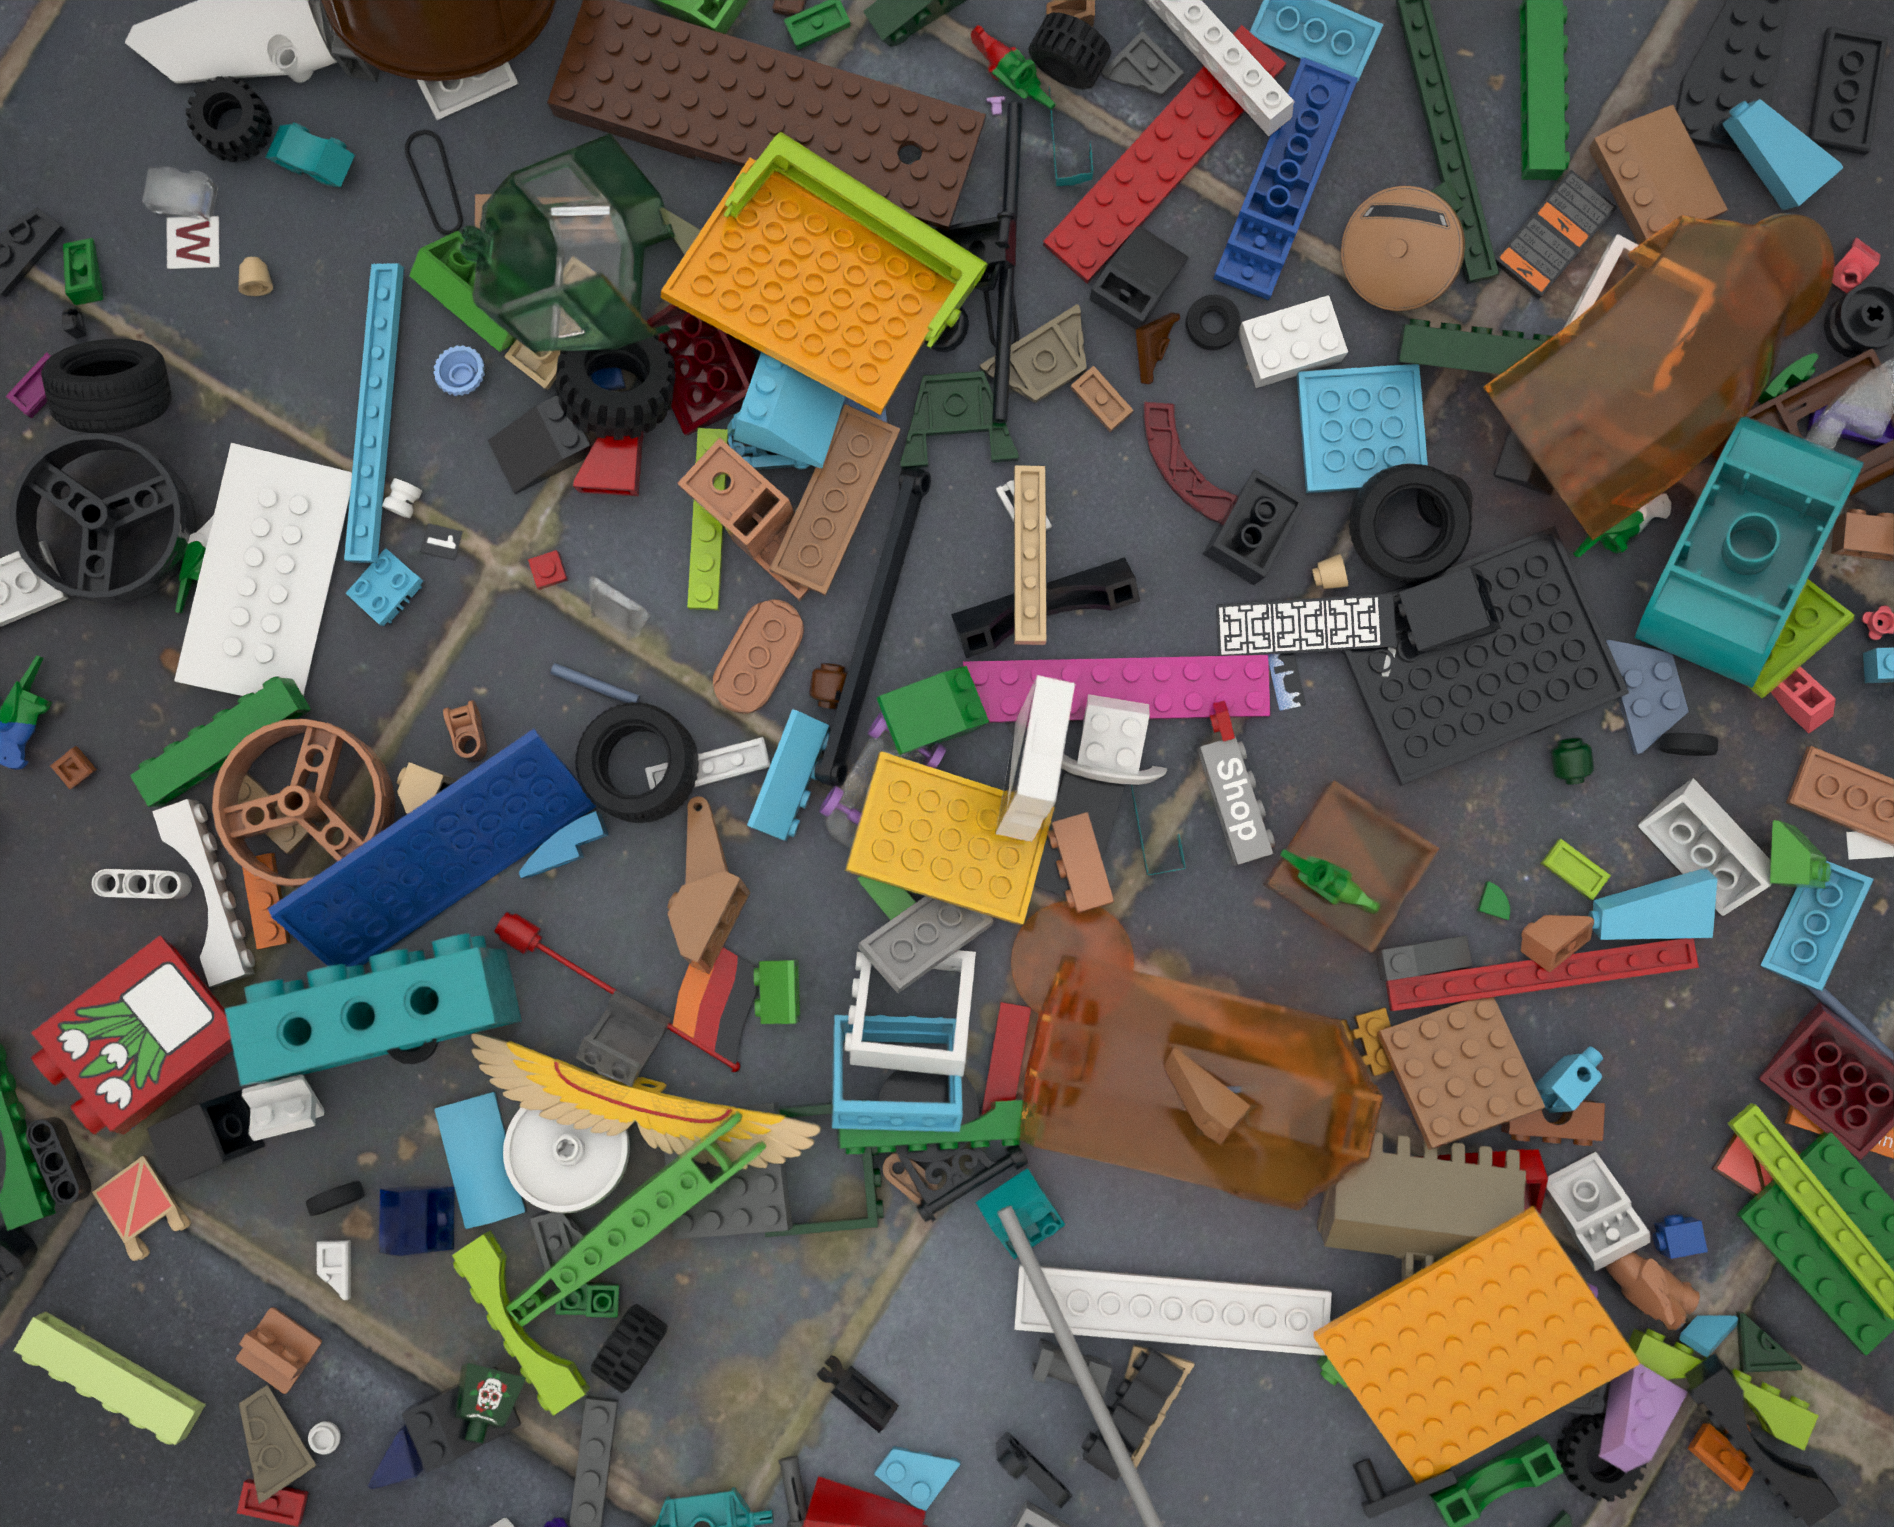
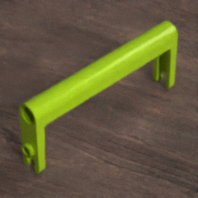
[724,132,988,348]

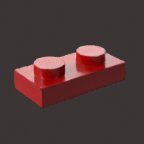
[237,1479,309,1527]

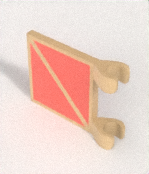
[92,1155,191,1261]

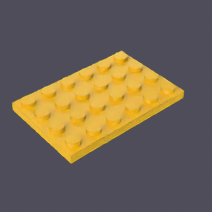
[845,751,1055,925]

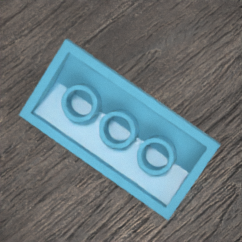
[1250,0,1384,83]
[1761,861,1874,992]
[434,1092,527,1229]

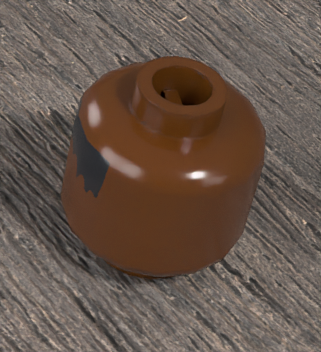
[809,663,848,709]

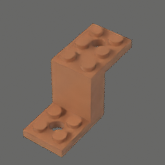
[677,438,810,601]

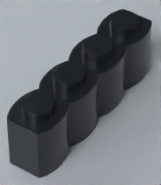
[1081,1347,1184,1481]

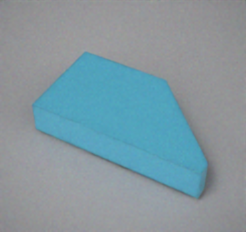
[1679,1315,1739,1358]

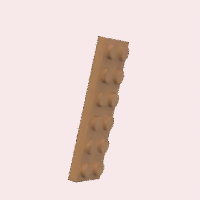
[769,404,901,596]

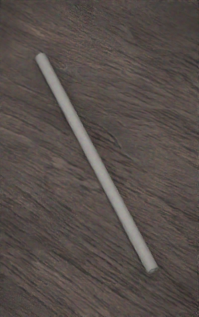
[997,1205,1163,1527]

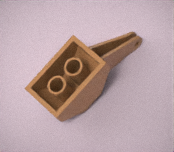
[667,796,751,974]

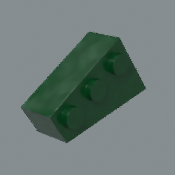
[863,0,967,47]

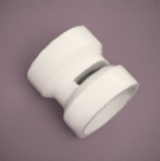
[382,478,422,519]

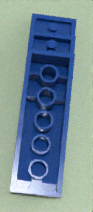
[1213,57,1358,301]

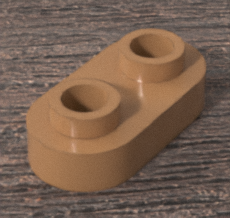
[883,1152,938,1204]

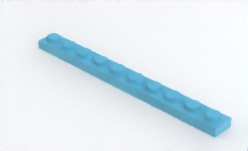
[344,263,404,563]

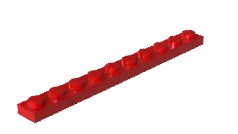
[1386,938,1699,1011]

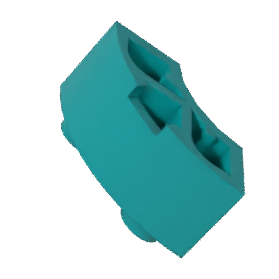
[265,123,355,187]

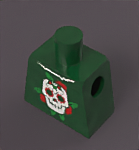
[456,1363,526,1444]

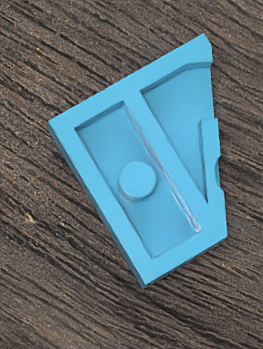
[874,1446,961,1511]

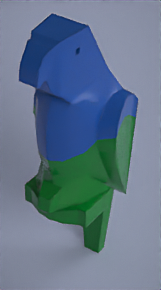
[0,655,52,770]

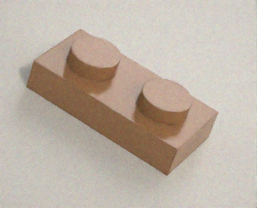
[1070,366,1134,433]

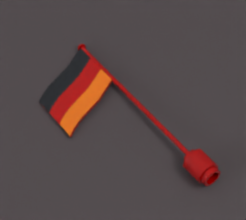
[494,912,757,1073]

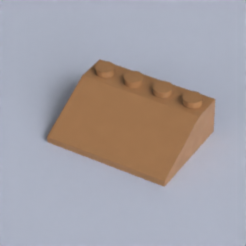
[1589,105,1728,250]

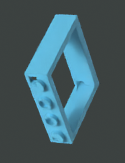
[832,1015,962,1132]

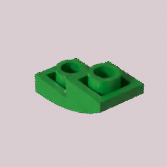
[1754,353,1819,404]
[555,1282,619,1317]

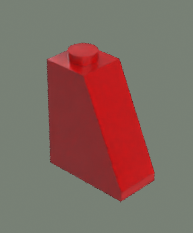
[573,431,643,496]

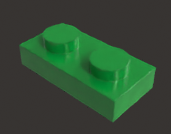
[784,0,851,51]

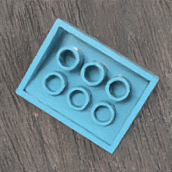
[733,352,846,469]

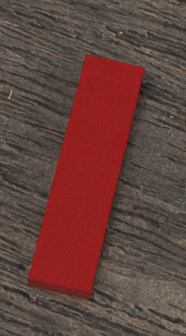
[981,1002,1031,1116]

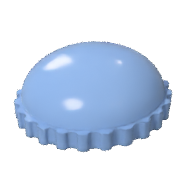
[433,345,485,396]

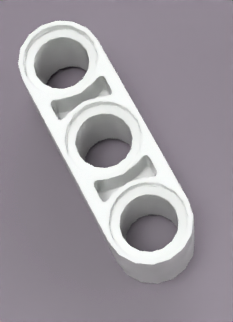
[91,869,192,899]

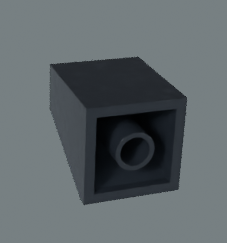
[1398,567,1501,652]
[147,1089,265,1186]

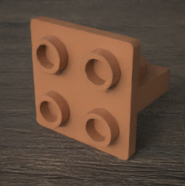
[236,1307,322,1394]

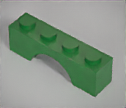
[1429,1435,1564,1527]

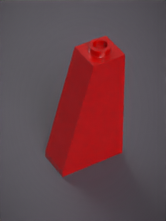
[803,1476,928,1527]

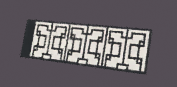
[1216,593,1396,656]

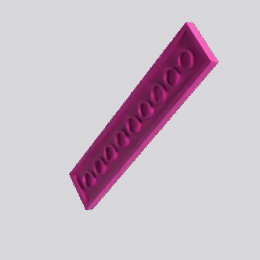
[963,655,1270,723]

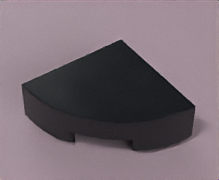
[62,307,87,339]

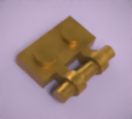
[1335,1007,1393,1082]

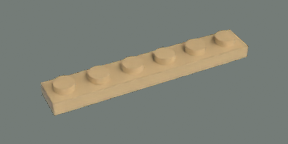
[1014,465,1046,645]

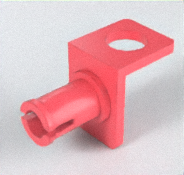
[1827,238,1880,293]

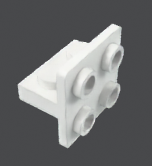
[242,1075,324,1141]

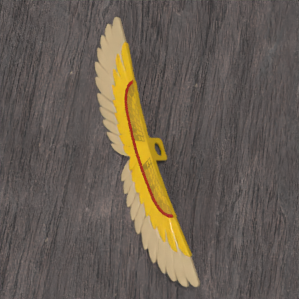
[471,1032,821,1169]

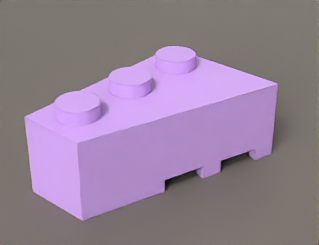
[1599,1364,1688,1472]

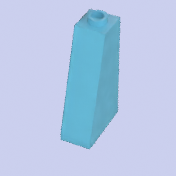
[1722,99,1844,210]
[1588,869,1718,940]

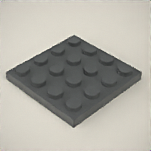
[664,1102,793,1240]

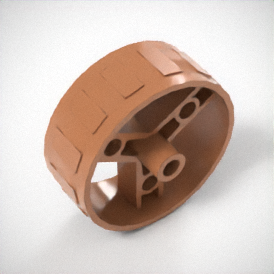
[212,719,395,888]

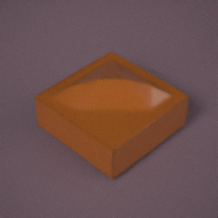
[50,746,97,790]

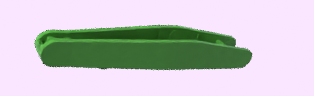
[505,1111,766,1327]

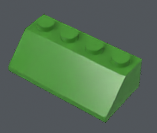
[409,231,543,352]

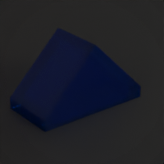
[367,1424,424,1490]

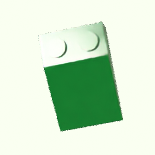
[876,666,989,755]

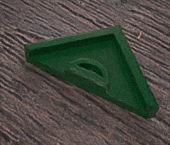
[1736,1312,1802,1373]

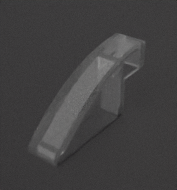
[1805,358,1894,450]

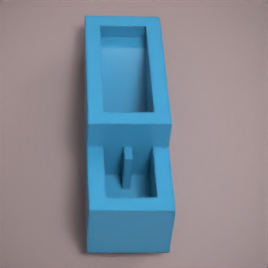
[519,811,609,879]

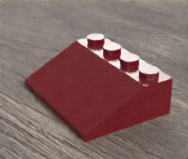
[641,304,757,435]
[1759,1002,1894,1160]

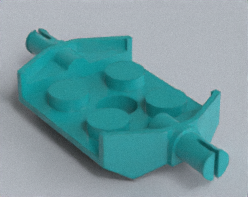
[650,1487,774,1527]

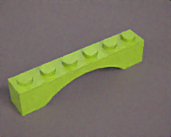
[452,1230,590,1416]
[1628,1328,1819,1451]

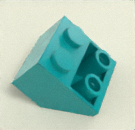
[976,1168,1066,1259]

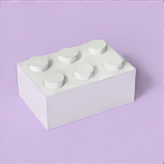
[1238,295,1348,388]

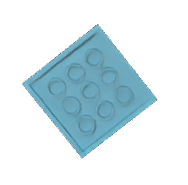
[1297,364,1428,493]

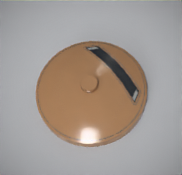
[1341,186,1465,311]

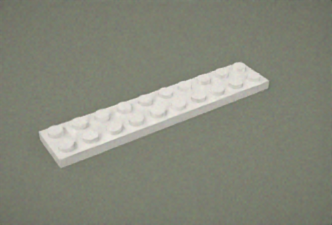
[1014,1264,1332,1356]

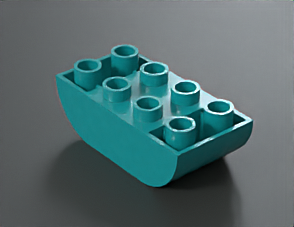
[1634,415,1864,688]

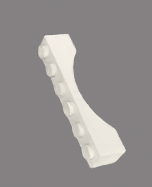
[152,799,255,987]

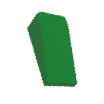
[63,238,103,305]

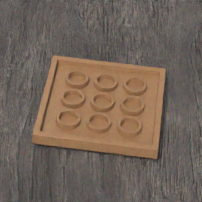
[1377,997,1545,1150]

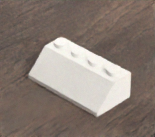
[1638,778,1772,916]

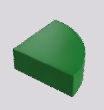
[1477,881,1510,920]

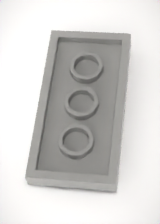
[858,896,994,994]

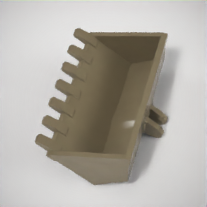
[1316,1129,1526,1281]

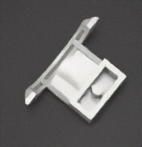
[1061,694,1167,785]

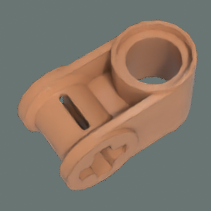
[443,700,488,762]

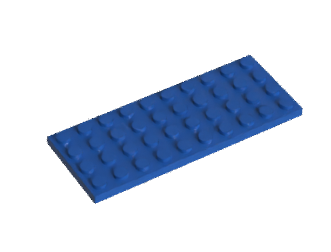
[268,729,596,967]

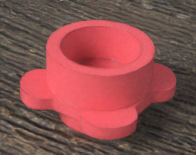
[1862,605,1894,640]

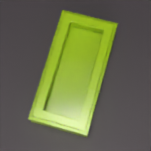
[1540,839,1611,900]

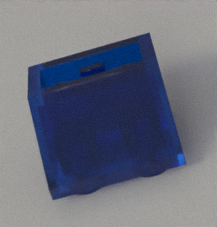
[379,1186,455,1256]

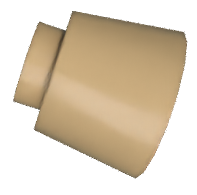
[238,257,273,296]
[1312,554,1348,589]

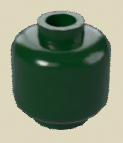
[1551,738,1594,785]

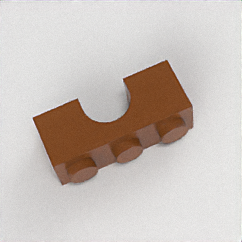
[1501,1100,1605,1146]

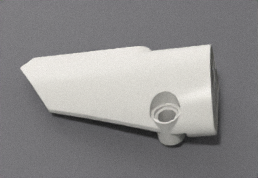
[125,0,337,84]

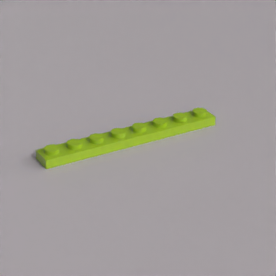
[1727,1103,1894,1320]

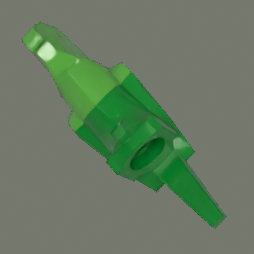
[1280,849,1381,914]

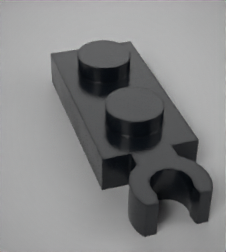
[817,1355,899,1433]

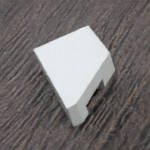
[317,1240,351,1300]

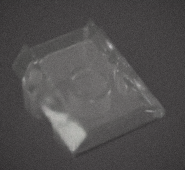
[589,576,651,641]

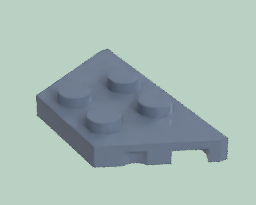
[1606,640,1689,755]

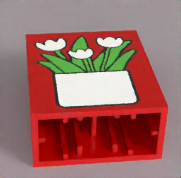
[31,935,233,1135]

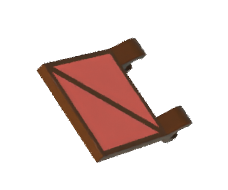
[1712,1132,1801,1197]

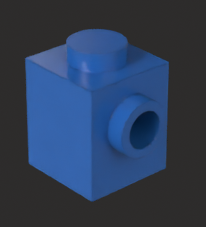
[1653,1214,1708,1259]

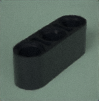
[26,1117,92,1205]

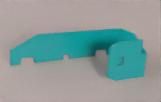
[1049,86,1093,186]
[1130,784,1186,876]

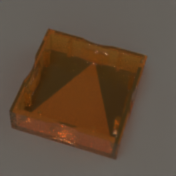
[1263,780,1440,953]

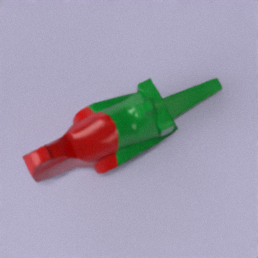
[970,25,1056,110]

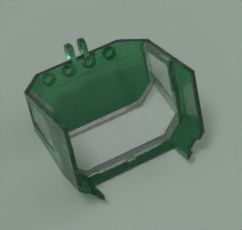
[460,133,676,353]

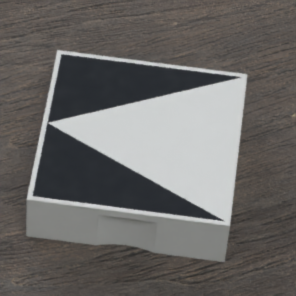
[996,675,1075,842]

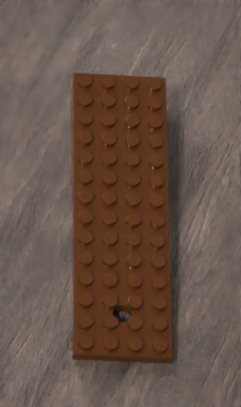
[547,0,986,231]

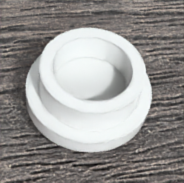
[308,1421,341,1454]

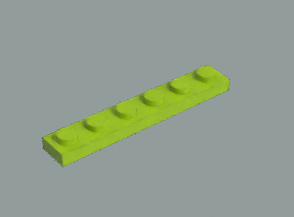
[687,428,729,611]

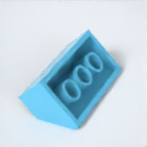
[747,709,831,842]

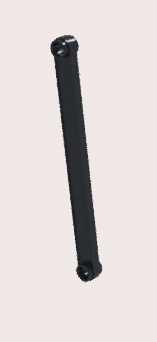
[815,467,931,786]

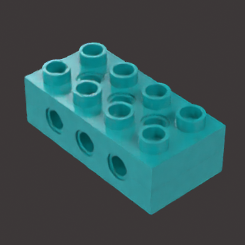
[225,934,522,1085]

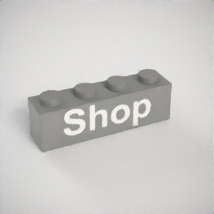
[1197,736,1275,866]

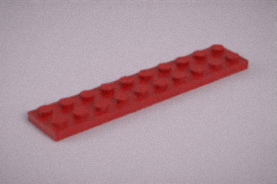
[1043,25,1286,284]

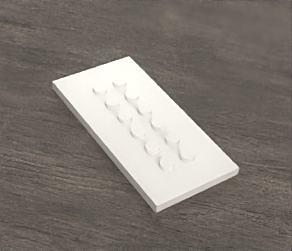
[174,443,352,697]

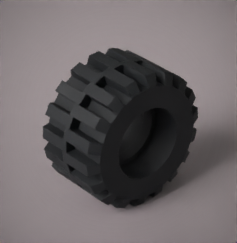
[1028,12,1111,90]
[186,76,272,162]
[590,1304,668,1393]
[1556,1413,1647,1502]

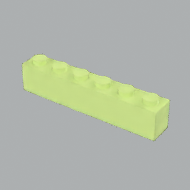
[14,1312,206,1445]

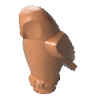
[1605,1252,1700,1330]

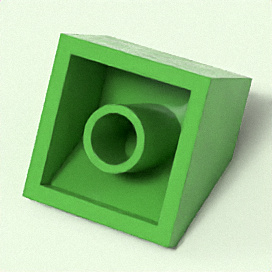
[1770,820,1831,889]
[754,960,800,1024]

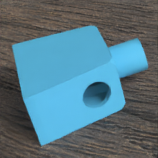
[1535,1046,1603,1113]

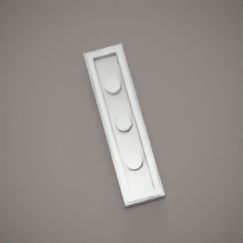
[645,737,771,790]

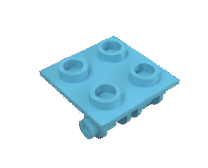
[346,548,424,627]

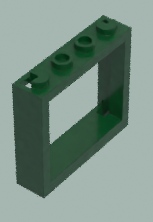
[765,1099,884,1237]

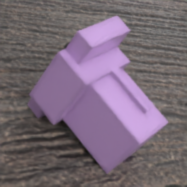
[987,96,1005,116]

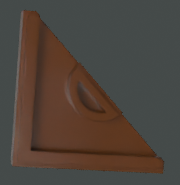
[1135,312,1180,384]

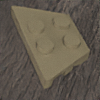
[980,304,1087,403]

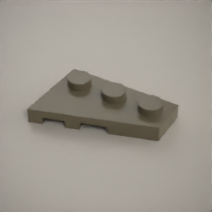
[238,1385,317,1504]

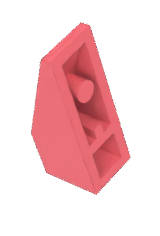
[1771,666,1836,734]

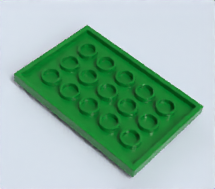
[1736,1131,1894,1356]

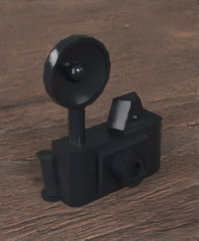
[924,212,1016,353]

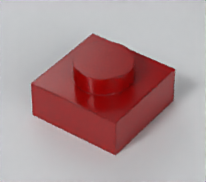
[528,550,568,590]
[1209,700,1235,742]

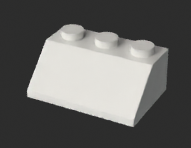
[417,62,518,120]

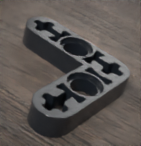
[995,1432,1072,1508]

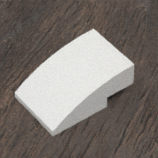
[1546,1152,1650,1271]

